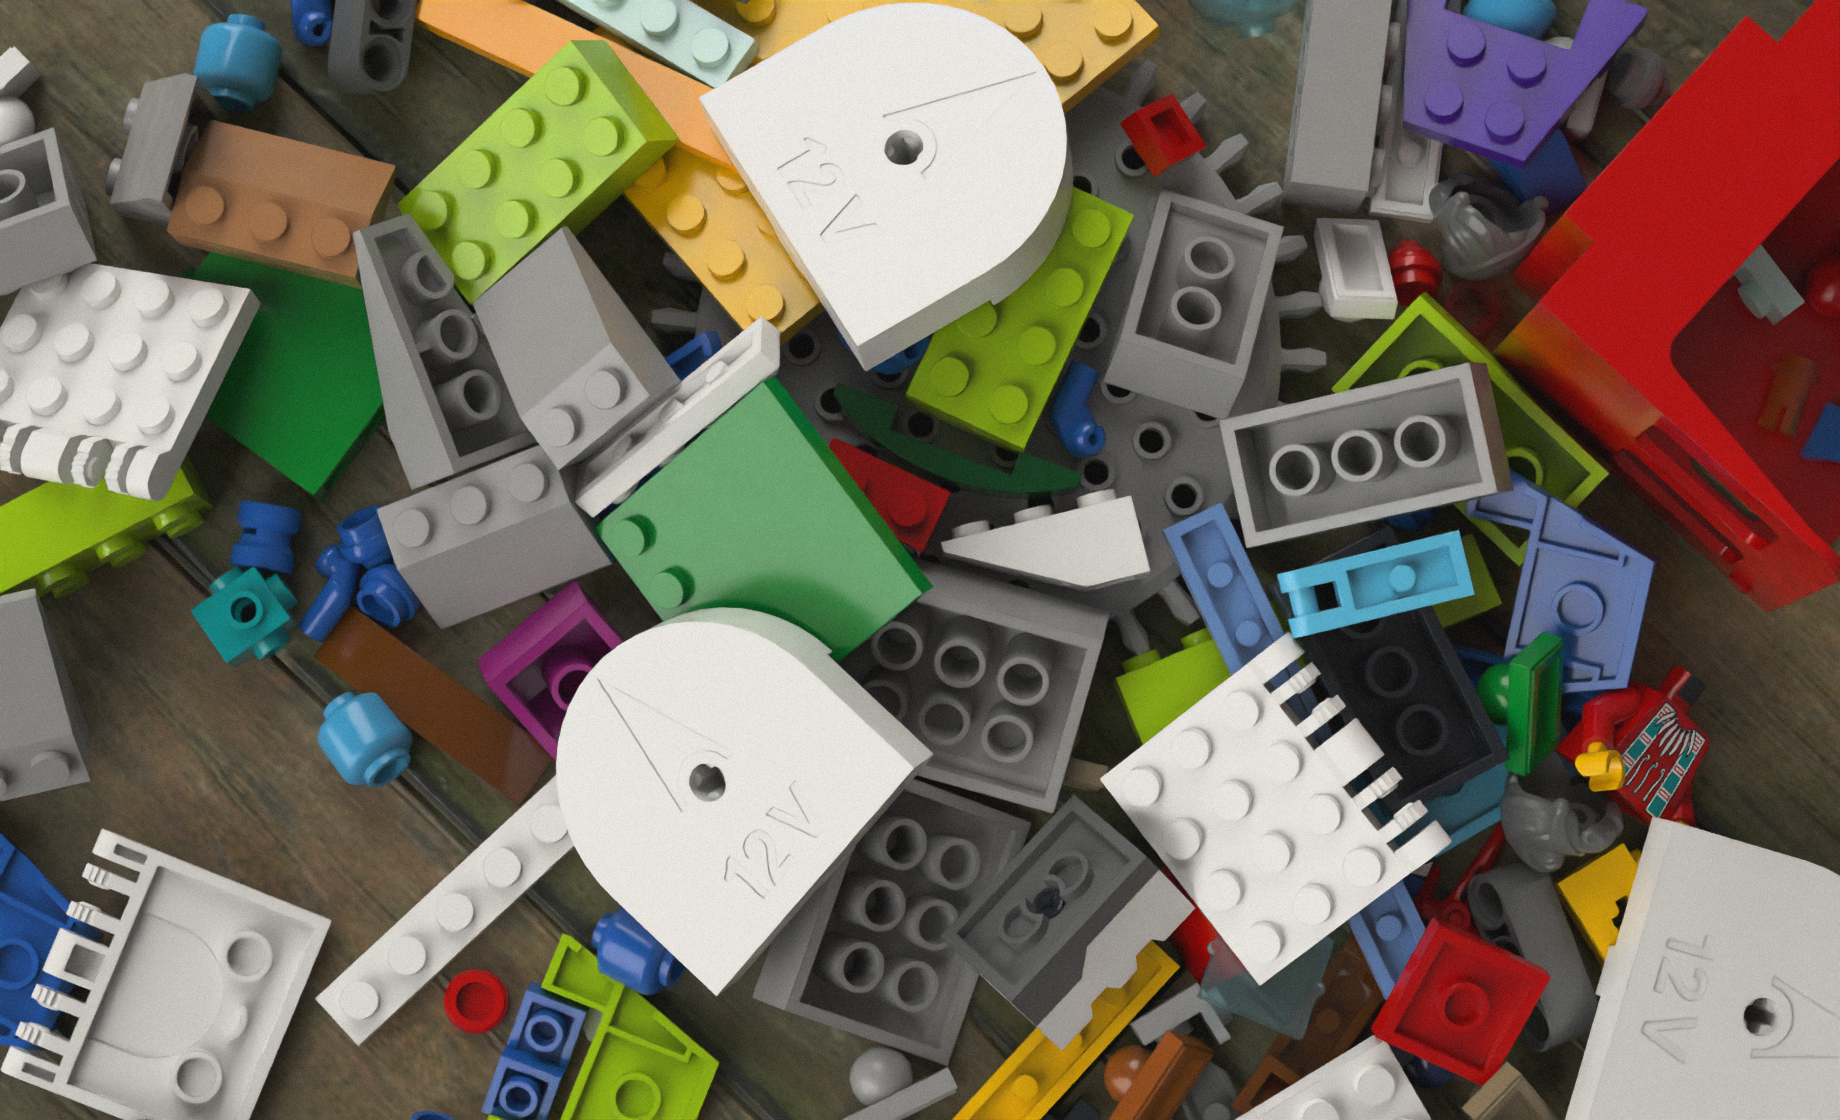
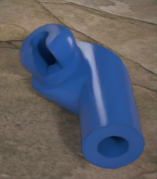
[290,0,333,47]
[1049,361,1106,458]
[298,544,361,642]

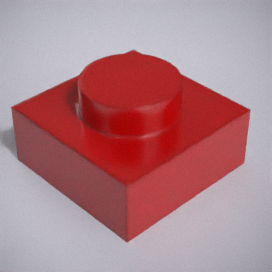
[1120,93,1207,177]

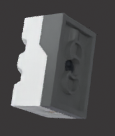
[941,794,1195,1051]

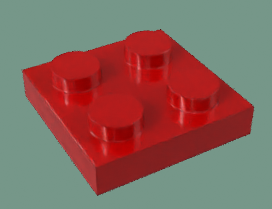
[1371,917,1551,1086]

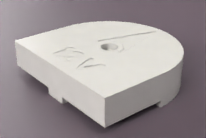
[699,3,1073,372]
[556,607,934,996]
[1565,816,1840,1120]

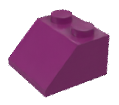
[477,580,627,761]

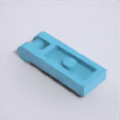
[1277,530,1475,638]

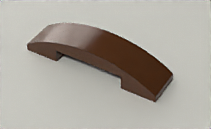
[313,606,554,806]
[1230,931,1384,1115]

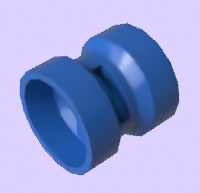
[229,501,303,575]

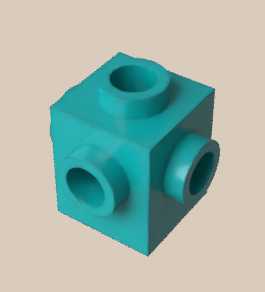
[190,566,299,668]

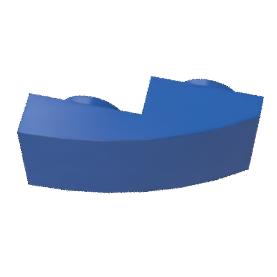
[481,981,590,1120]

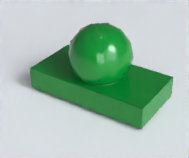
[1475,631,1564,777]

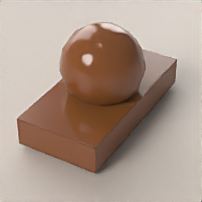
[1103,1030,1214,1120]

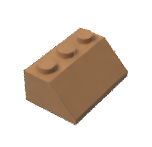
[167,119,397,290]

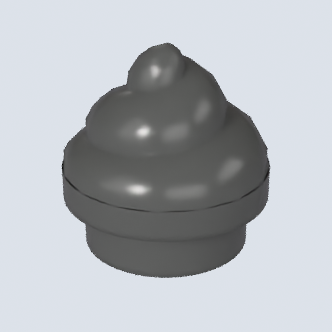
[1605,47,1672,109]

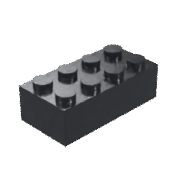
[1265,525,1511,819]

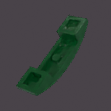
[833,383,1082,499]

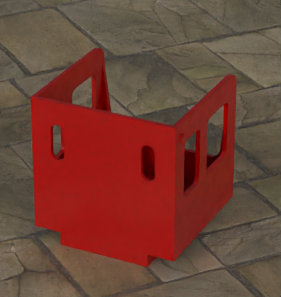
[1492,0,1840,613]

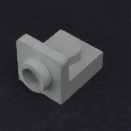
[1129,983,1234,1046]

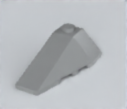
[353,213,537,490]

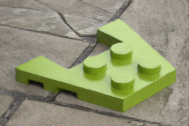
[487,933,719,1120]

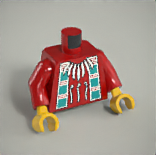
[1555,665,1709,828]

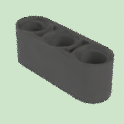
[328,0,417,97]
[1467,859,1598,1053]

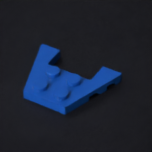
[1451,469,1658,693]
[0,829,104,1051]

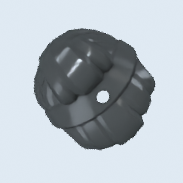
[1428,173,1549,281]
[1500,750,1624,873]

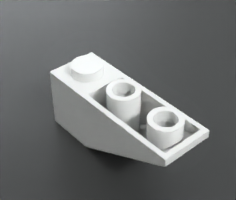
[941,489,1150,592]

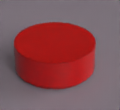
[444,969,510,1034]

